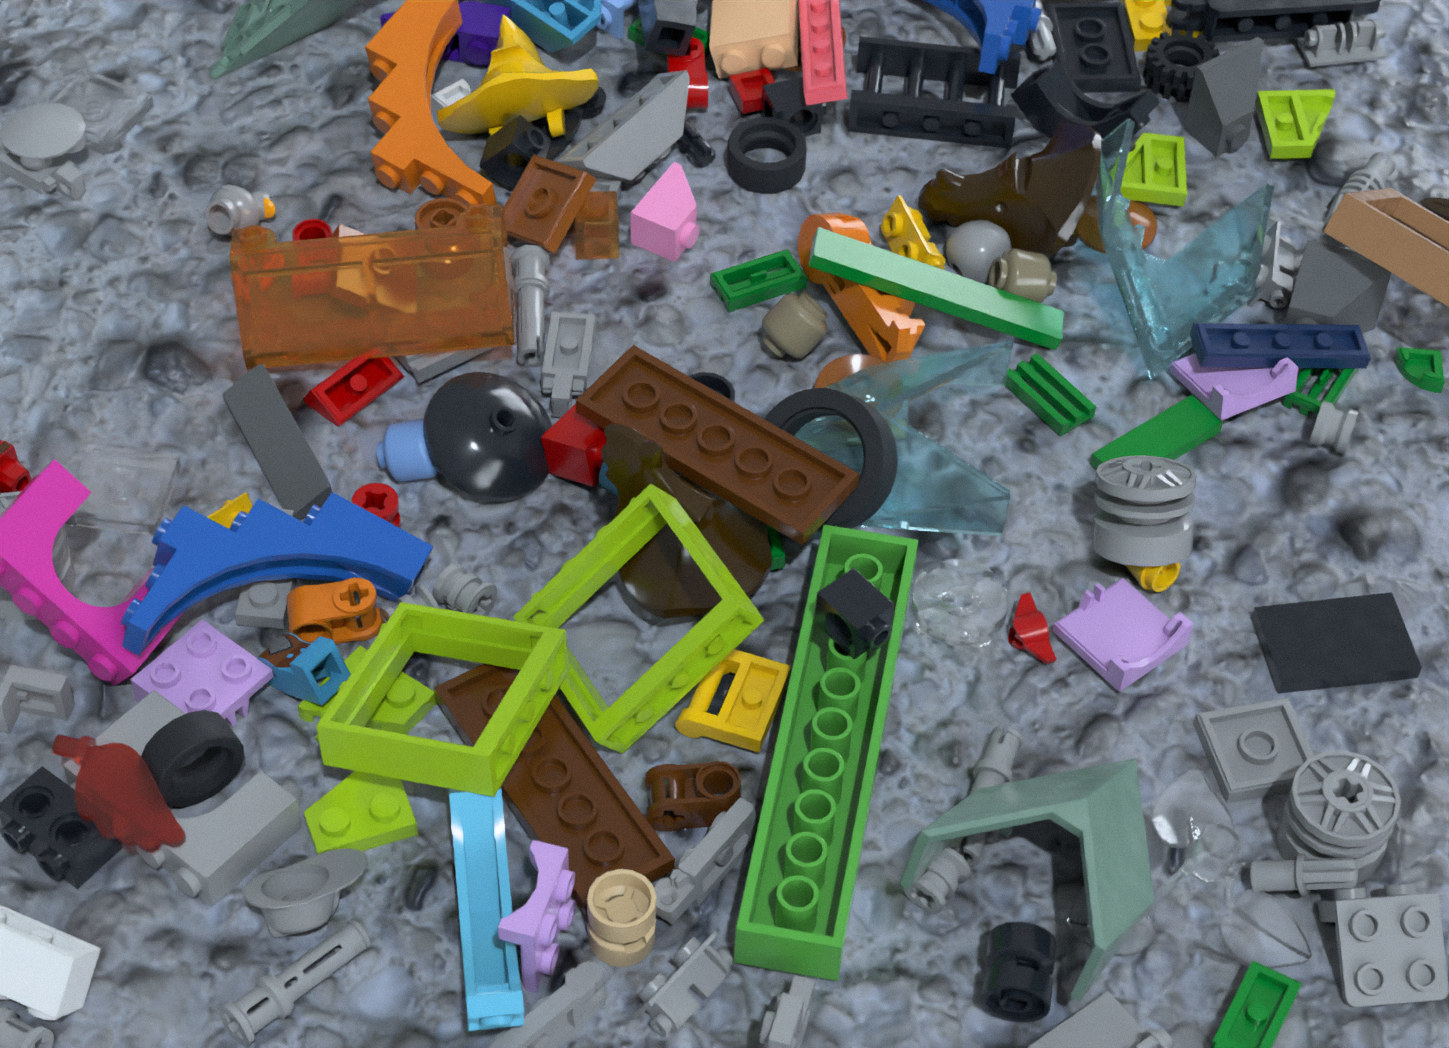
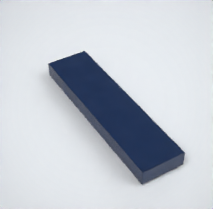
[1189,323,1371,368]

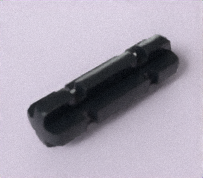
[676,119,716,167]

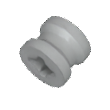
[1309,401,1359,454]

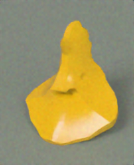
[437,15,599,138]

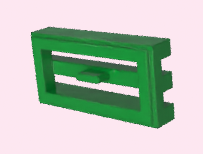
[710,249,807,313]
[1002,353,1096,436]
[1283,368,1359,420]

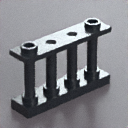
[848,36,1021,149]

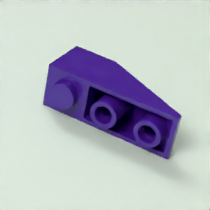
[380,1,511,68]

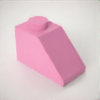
[630,162,700,262]

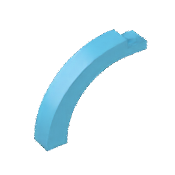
[449,787,524,1031]

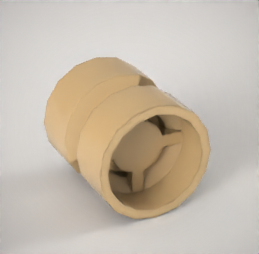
[587,869,657,967]

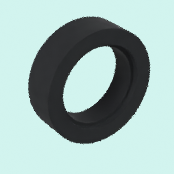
[764,388,898,532]

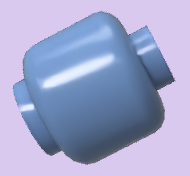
[376,418,440,482]

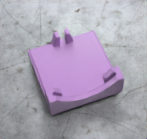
[1170,353,1298,420]
[1053,578,1194,692]
[130,619,274,727]
[498,840,576,993]

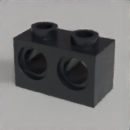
[0,766,122,889]

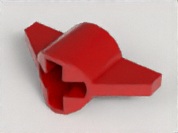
[1008,592,1056,664]

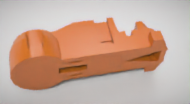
[798,212,926,370]

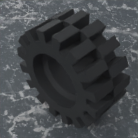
[1143,30,1220,102]

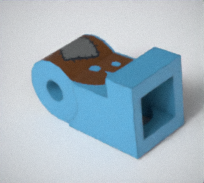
[257,632,351,705]

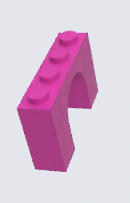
[0,459,186,686]

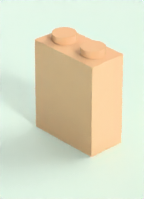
[709,0,799,79]

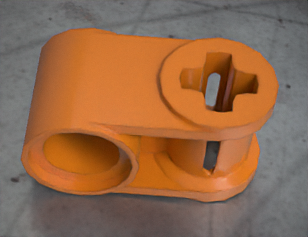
[287,578,383,644]

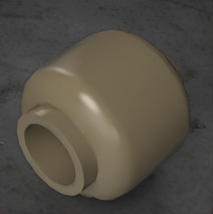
[988,248,1057,303]
[762,292,828,358]

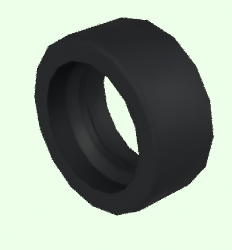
[727,117,807,194]
[140,710,244,807]

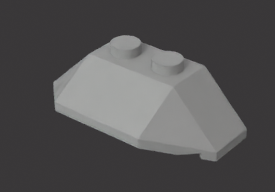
[556,70,690,184]

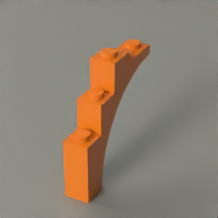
[365,0,498,219]

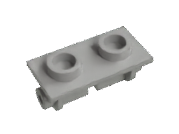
[1247,221,1296,308]
[631,930,734,1037]

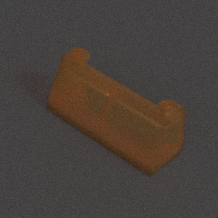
[229,204,516,370]

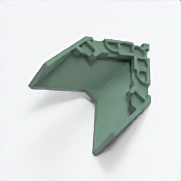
[209,0,358,80]
[900,758,1155,1002]

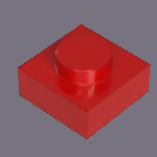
[729,67,776,114]

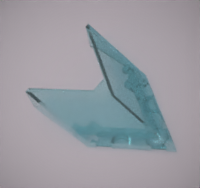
[1096,119,1275,380]
[761,340,1013,536]

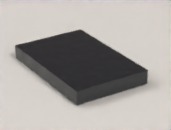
[1044,2,1141,93]
[1252,592,1422,694]

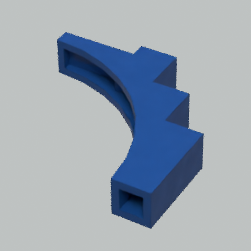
[924,0,1042,74]
[121,492,433,656]

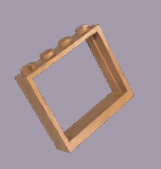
[1323,188,1449,307]

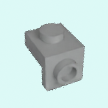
[0,664,75,733]

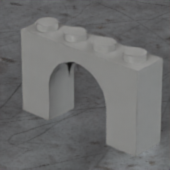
[63,690,302,907]

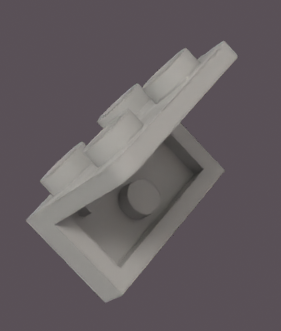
[1318,883,1449,1007]

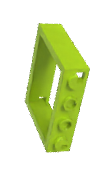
[513,484,764,754]
[315,602,570,797]

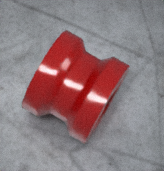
[352,483,401,528]

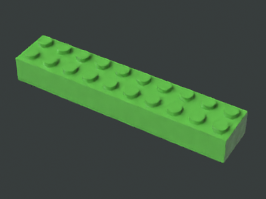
[734,525,918,981]

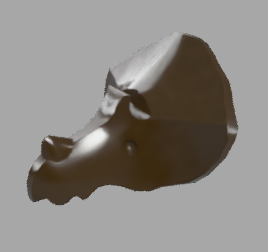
[918,122,1101,258]
[601,424,773,619]

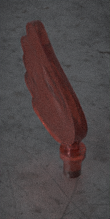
[52,734,186,853]

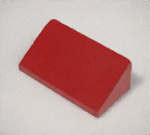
[303,342,404,427]

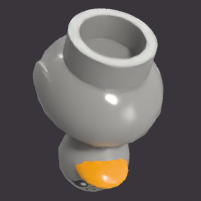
[205,185,275,236]

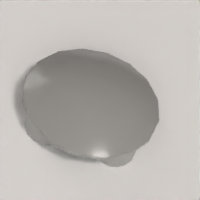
[0,103,86,167]

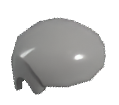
[946,220,1011,283]

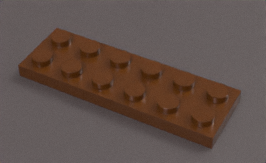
[576,345,859,545]
[434,664,675,916]

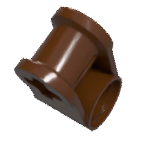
[644,761,742,832]

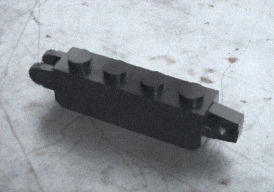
[1165,0,1381,43]

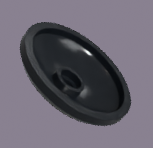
[423,372,552,501]

